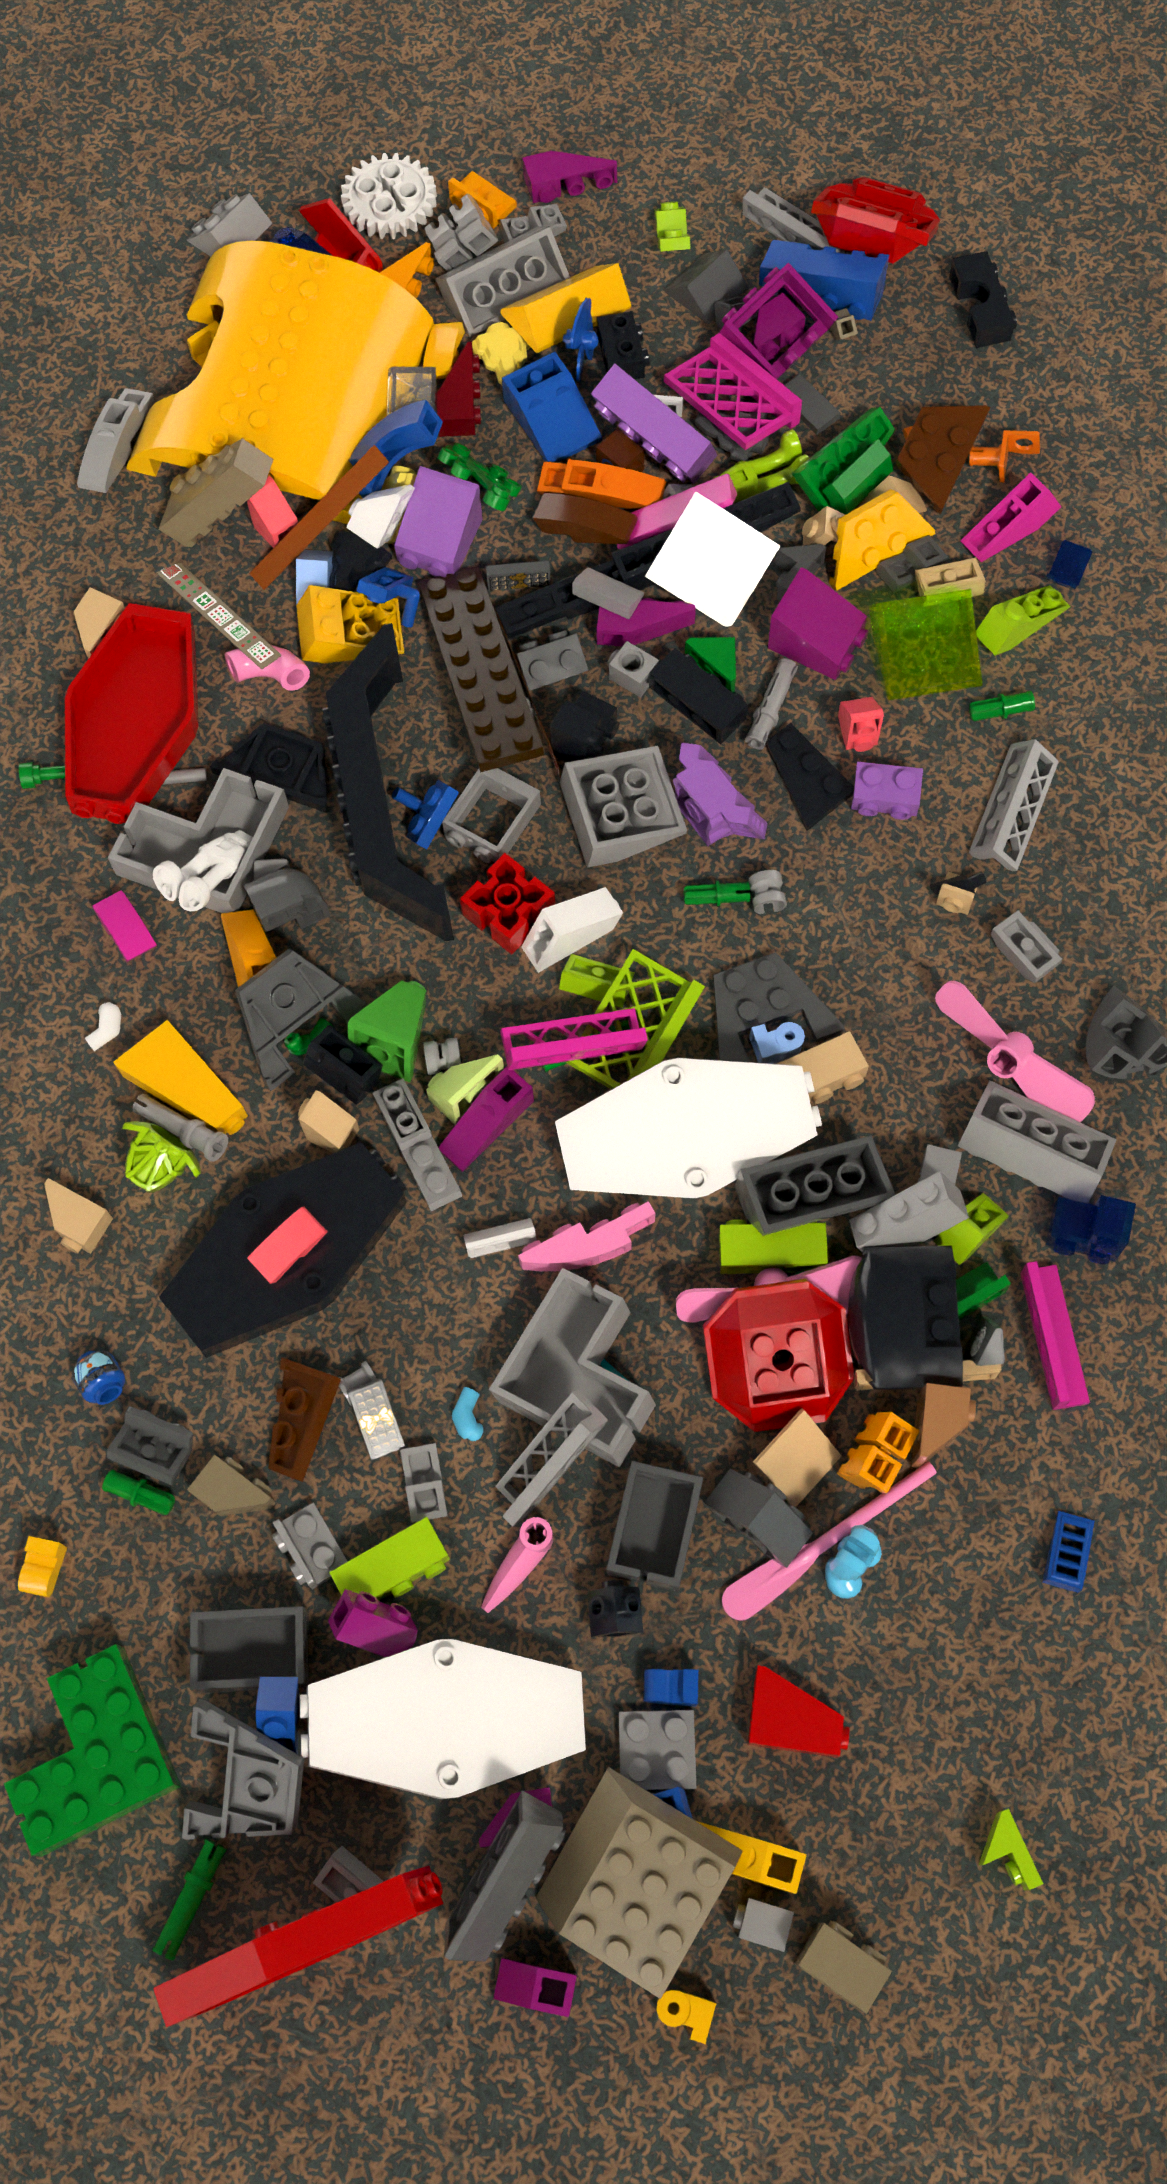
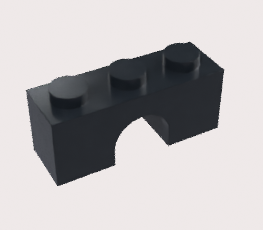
[949,251,1017,348]

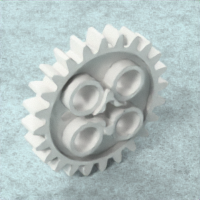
[341,153,437,239]

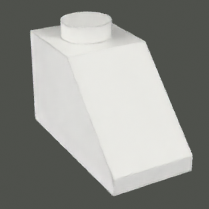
[346,484,415,549]

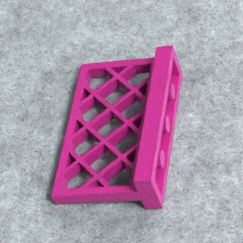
[664,333,802,450]

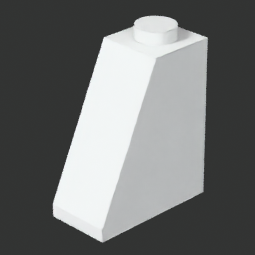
[521,887,623,973]

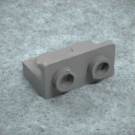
[272,1502,348,1590]

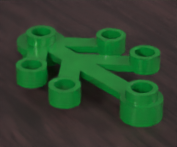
[437,442,522,511]

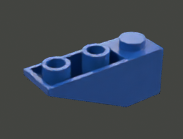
[256,1677,299,1754]

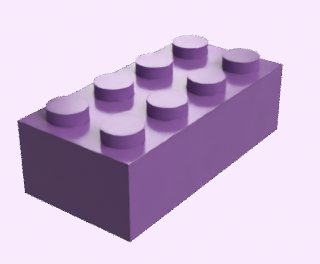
[591,363,717,484]

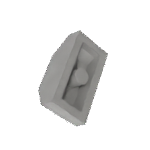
[991,910,1062,983]

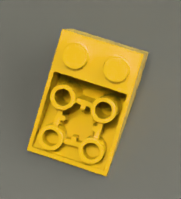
[296,585,404,663]

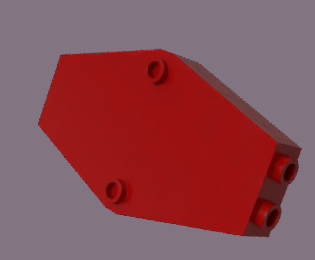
[65,603,199,824]
[153,1866,444,2028]

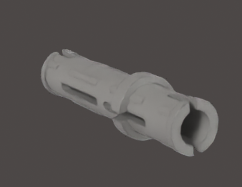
[745,658,798,750]

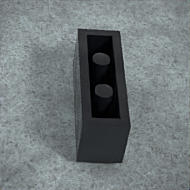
[649,648,748,745]

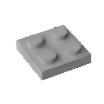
[619,1710,697,1790]

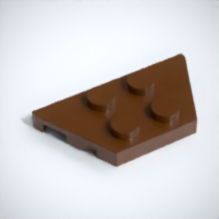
[896,405,990,514]

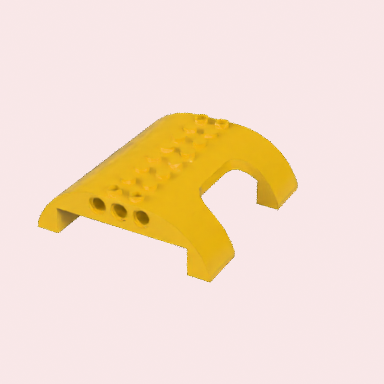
[126,241,434,524]

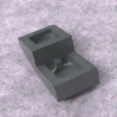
[875,535,948,593]

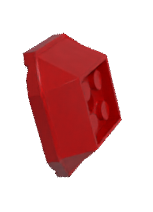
[811,177,940,264]
[702,1279,854,1432]

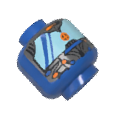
[72,1351,126,1405]

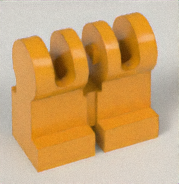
[837,1412,920,1493]

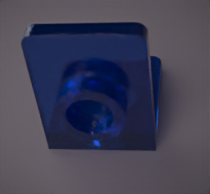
[1046,540,1092,591]

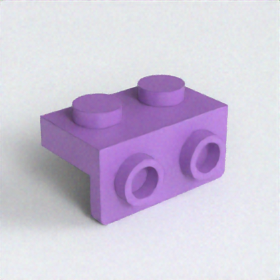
[851,762,923,820]

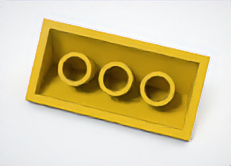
[500,263,631,353]

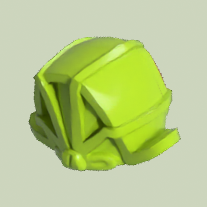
[122,1121,201,1193]

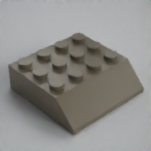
[536,1767,743,1999]

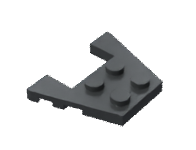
[235,949,369,1091]
[713,952,845,1062]
[182,1699,304,1840]

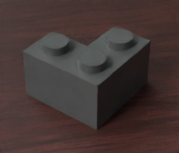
[704,1469,813,1568]

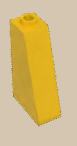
[113,1020,248,1135]

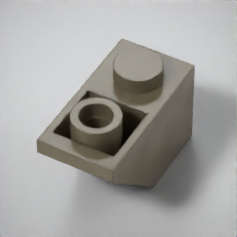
[187,1454,276,1517]

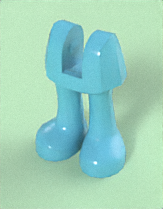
[825,1525,882,1599]

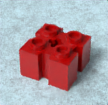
[460,853,556,955]

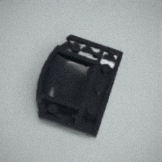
[848,1245,963,1390]

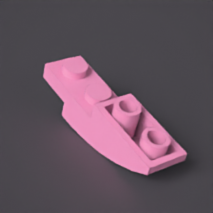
[518,1201,655,1272]

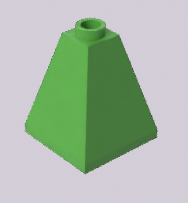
[348,980,426,1083]

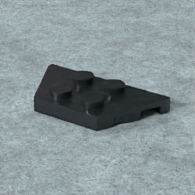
[210,723,328,813]

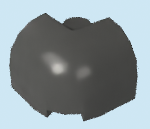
[244,868,331,932]

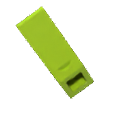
[974,585,1071,656]

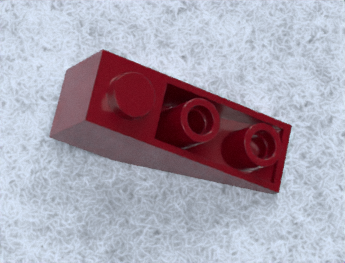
[436,342,481,437]

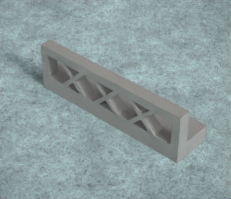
[743,187,852,255]
[969,739,1059,871]
[495,1389,608,1527]

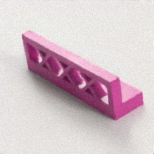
[500,1008,648,1070]
[1020,1261,1090,1410]

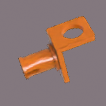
[969,430,1040,483]

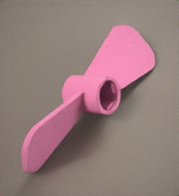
[935,981,1095,1122]
[676,1256,862,1323]

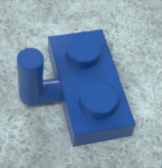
[357,567,420,627]
[392,780,459,850]

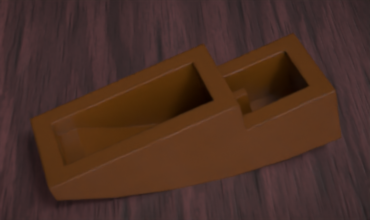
[533,493,638,544]

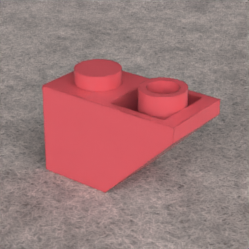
[247,476,298,548]
[838,697,884,752]

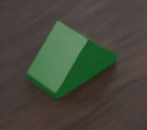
[685,637,736,692]

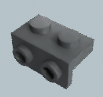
[514,630,589,691]
[107,1406,193,1485]

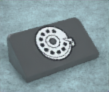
[964,1315,1005,1366]

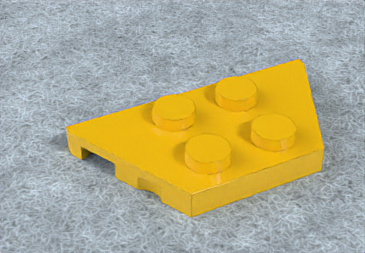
[829,489,936,591]

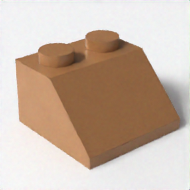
[911,1383,976,1468]

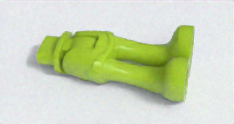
[713,429,809,503]

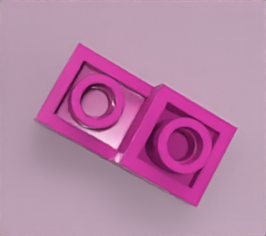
[92,890,157,963]

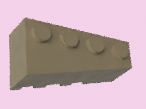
[158,438,274,547]

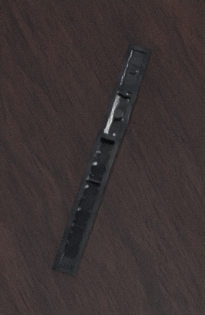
[495,482,801,640]

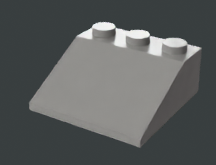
[559,746,687,868]

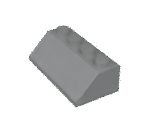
[435,226,570,337]
[958,1080,1117,1207]

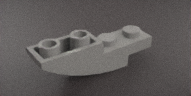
[77,388,155,493]
[372,1078,462,1211]

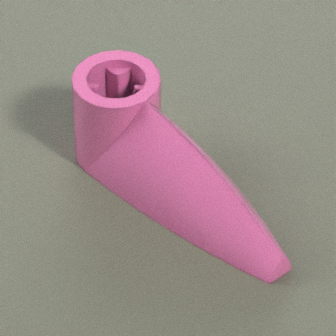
[481,1517,553,1613]

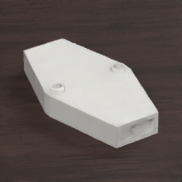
[555,1058,822,1198]
[299,1639,586,1799]

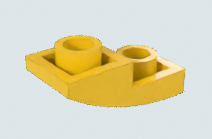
[423,322,465,379]

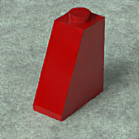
[747,1665,850,1758]

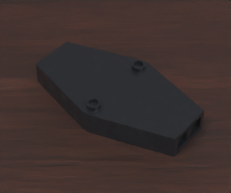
[159,1142,407,1358]

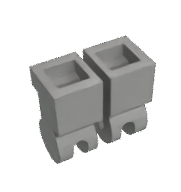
[425,193,499,272]

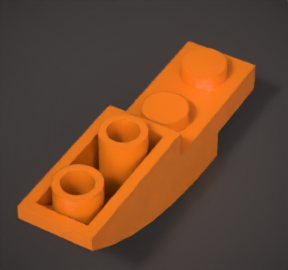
[537,459,666,510]

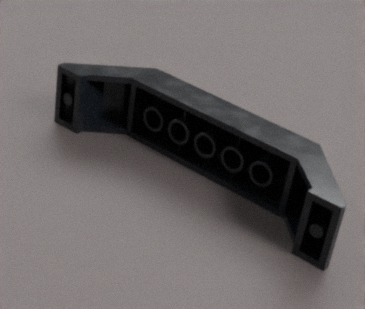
[322,623,454,941]

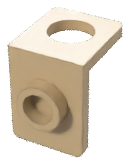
[936,872,977,915]

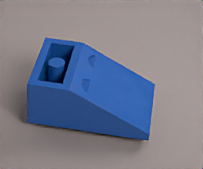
[502,352,602,463]

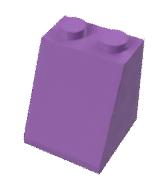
[394,466,483,577]

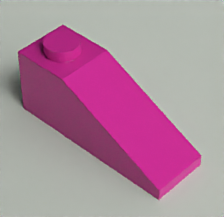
[960,472,1061,562]

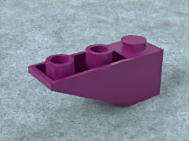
[522,151,617,203]
[597,598,696,647]
[438,1066,534,1172]

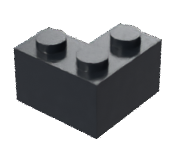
[550,691,620,762]

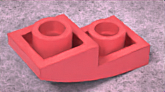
[247,1207,328,1284]

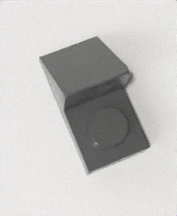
[775,544,826,601]

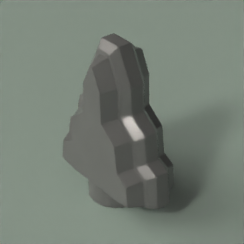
[695,411,770,462]

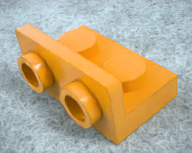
[448,171,517,229]

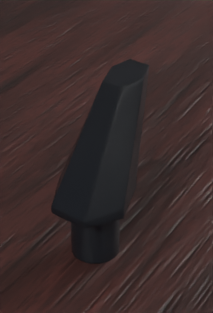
[930,871,986,895]

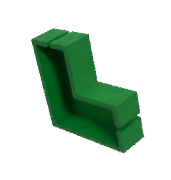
[4,1644,182,1857]

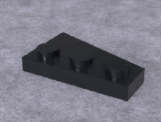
[766,723,854,831]

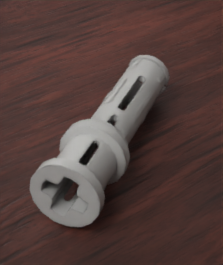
[133,1093,228,1162]

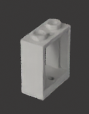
[442,768,541,863]

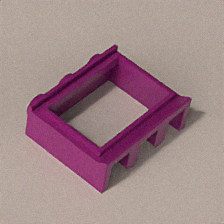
[718,263,839,379]

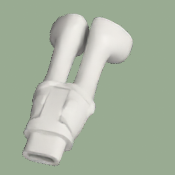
[153,830,253,911]

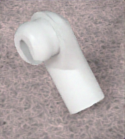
[85,1002,121,1051]

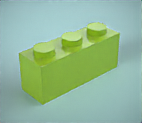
[719,1220,828,1274]
[329,1517,450,1602]

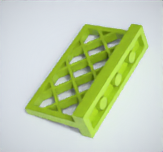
[566,949,705,1090]

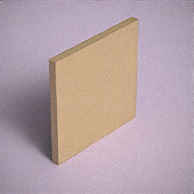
[753,1408,842,1508]

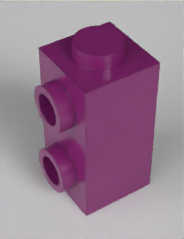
[328,1589,418,1657]

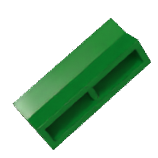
[822,439,893,514]

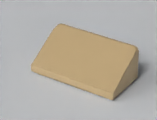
[915,557,986,607]

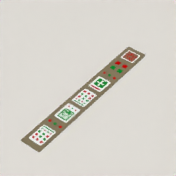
[156,563,281,669]

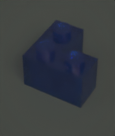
[1045,1195,1136,1264]

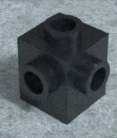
[587,1580,643,1637]

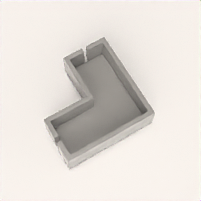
[108,768,289,913]
[489,1268,656,1467]

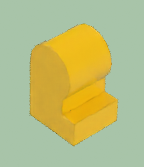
[18,1536,67,1597]
[657,1989,716,2044]

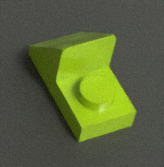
[979,1809,1043,1890]

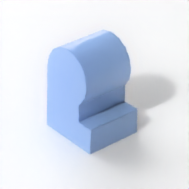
[749,1022,805,1064]

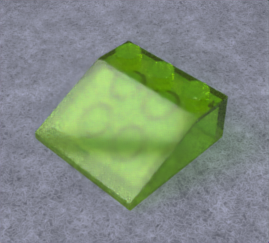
[869,589,983,701]

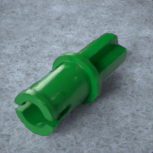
[969,690,1035,721]
[683,880,750,907]
[102,1469,175,1515]

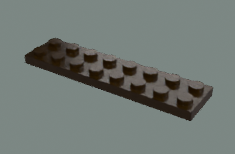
[418,566,544,773]

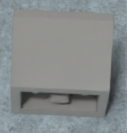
[187,193,273,257]

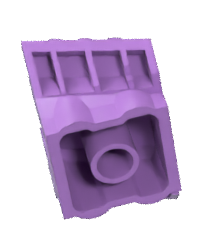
[673,743,767,846]

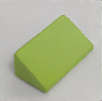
[559,954,635,1008]

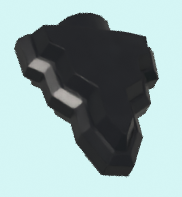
[330,530,392,592]

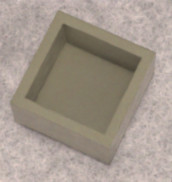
[794,1920,892,2014]

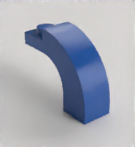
[349,400,443,498]

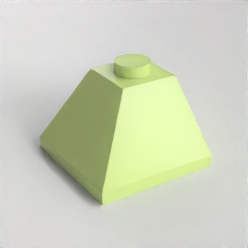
[426,1054,504,1125]

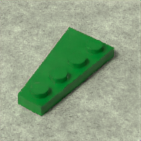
[791,407,895,512]

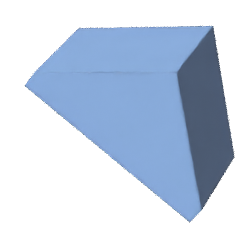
[296,550,333,605]

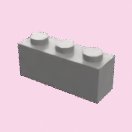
[849,1171,969,1252]

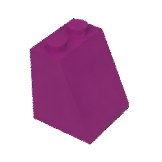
[768,567,869,680]

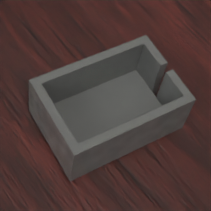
[606,1461,704,1593]
[190,1606,309,1694]

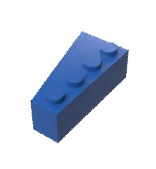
[759,240,889,321]

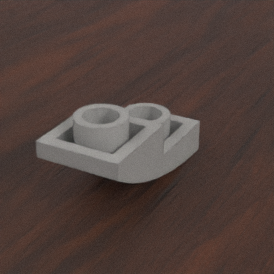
[498,204,567,243]

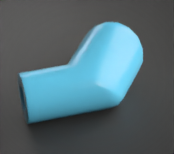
[452,1387,484,1441]

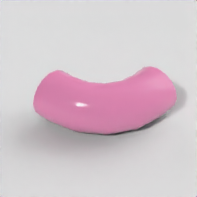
[225,645,310,691]

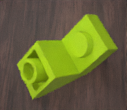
[654,201,690,252]

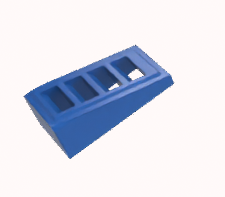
[1042,1511,1095,1593]

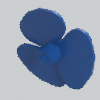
[563,298,598,383]

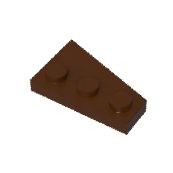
[268,1357,341,1482]

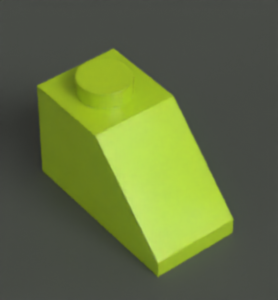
[934,1193,1009,1265]

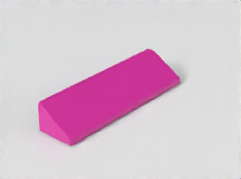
[616,474,737,550]

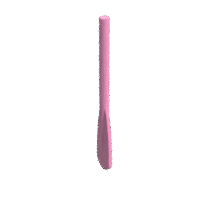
[722,1461,937,1621]

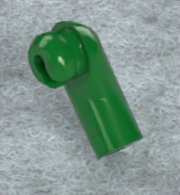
[284,1018,334,1056]

